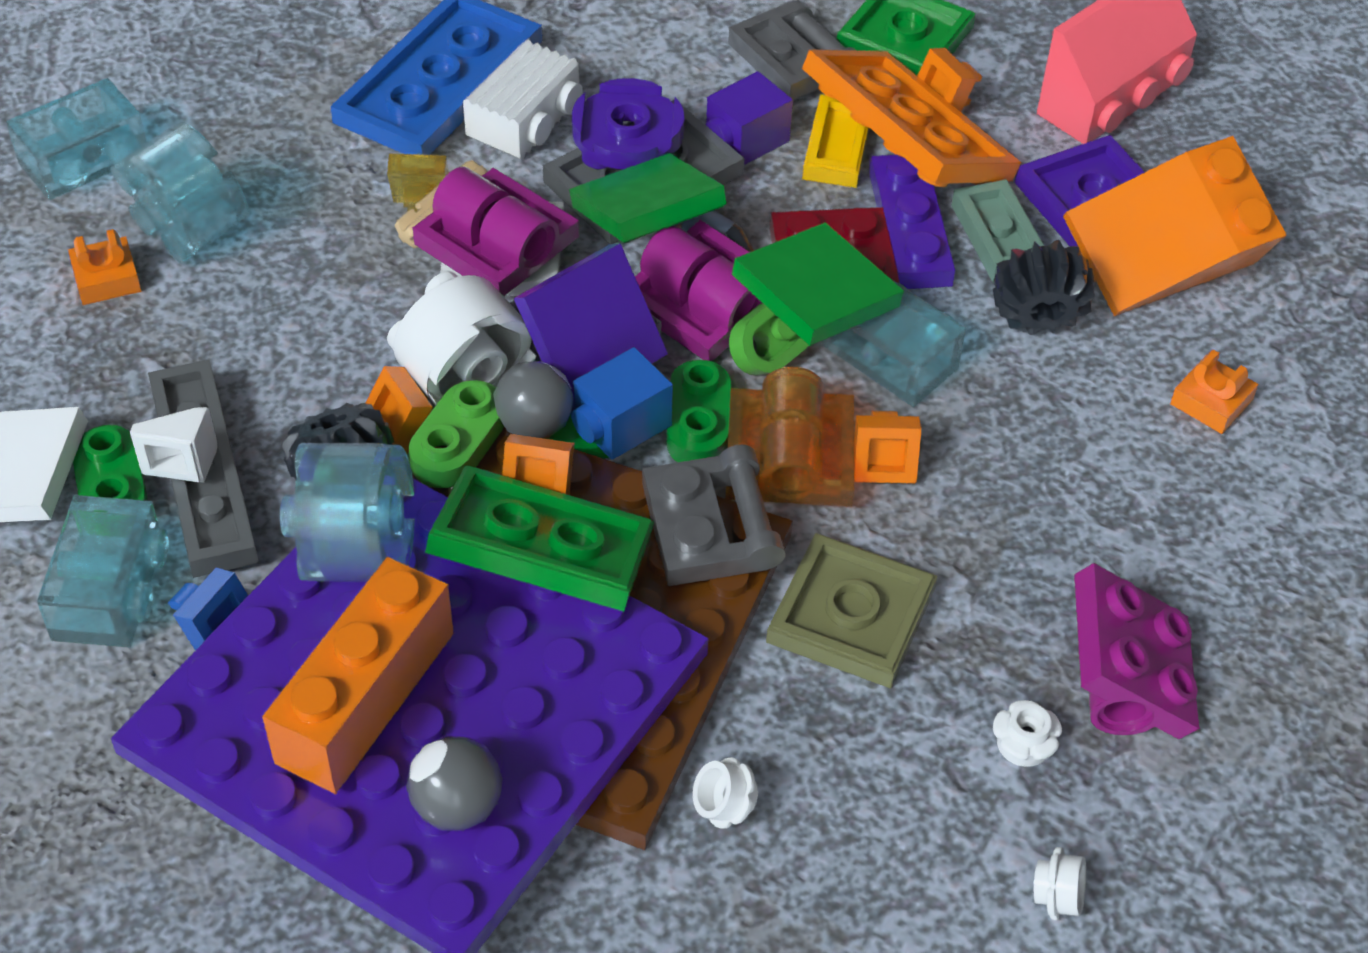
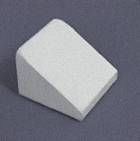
[130,407,217,482]

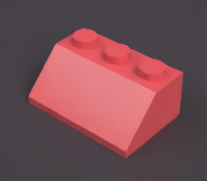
[1036,0,1197,144]

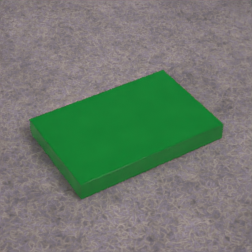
[425,466,654,612]

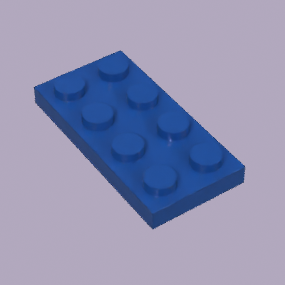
[330,0,542,162]

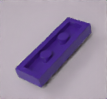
[869,155,955,289]

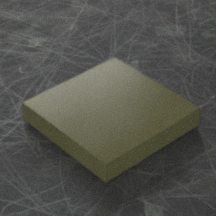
[766,533,938,689]

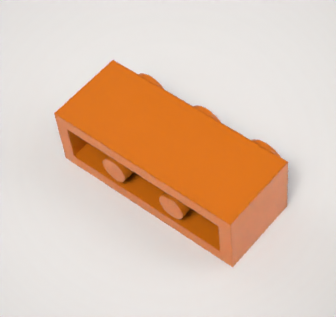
[262,557,454,794]

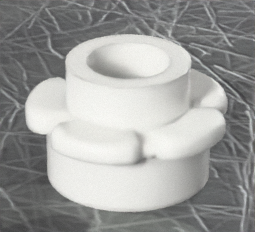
[993,700,1062,767]
[693,758,758,829]
[1034,847,1086,920]

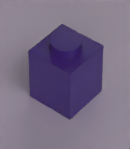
[705,71,793,165]

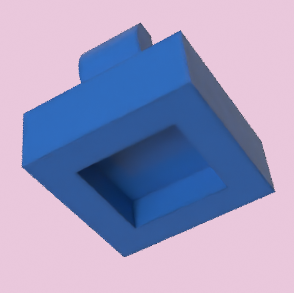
[168,568,248,650]

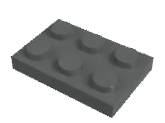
[543,100,744,244]

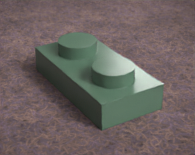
[951,179,1044,283]

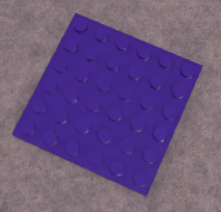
[111,461,708,953]

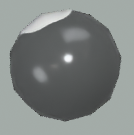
[493,361,574,439]
[406,736,503,831]

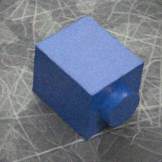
[571,347,673,460]

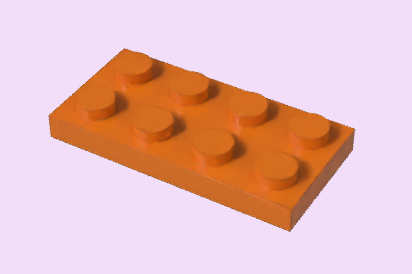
[802,50,1021,187]

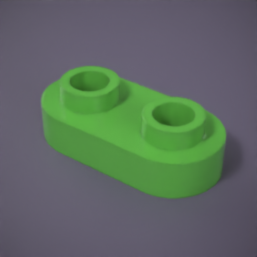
[729,302,809,376]
[409,380,504,488]

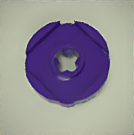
[572,78,684,170]

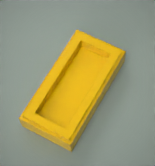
[802,95,869,188]

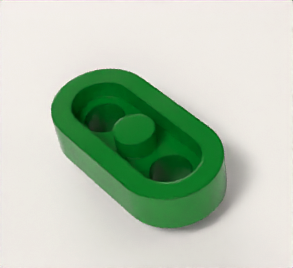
[666,360,731,462]
[73,425,149,538]

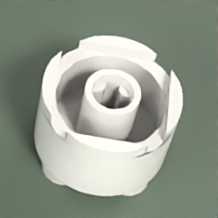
[387,271,536,406]

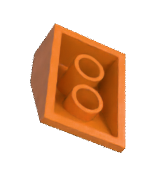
[1063,136,1287,316]

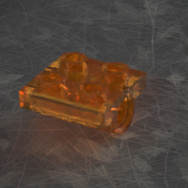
[725,367,854,507]

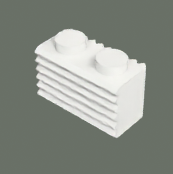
[463,39,582,159]

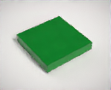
[837,0,976,76]
[569,153,727,243]
[732,222,904,346]

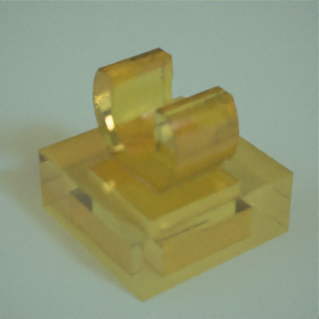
[387,153,449,212]

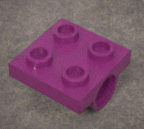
[412,166,579,296]
[635,220,761,361]
[1074,563,1200,739]

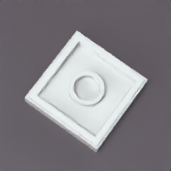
[0,407,88,522]

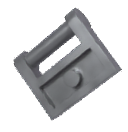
[728,0,855,100]
[642,445,786,586]

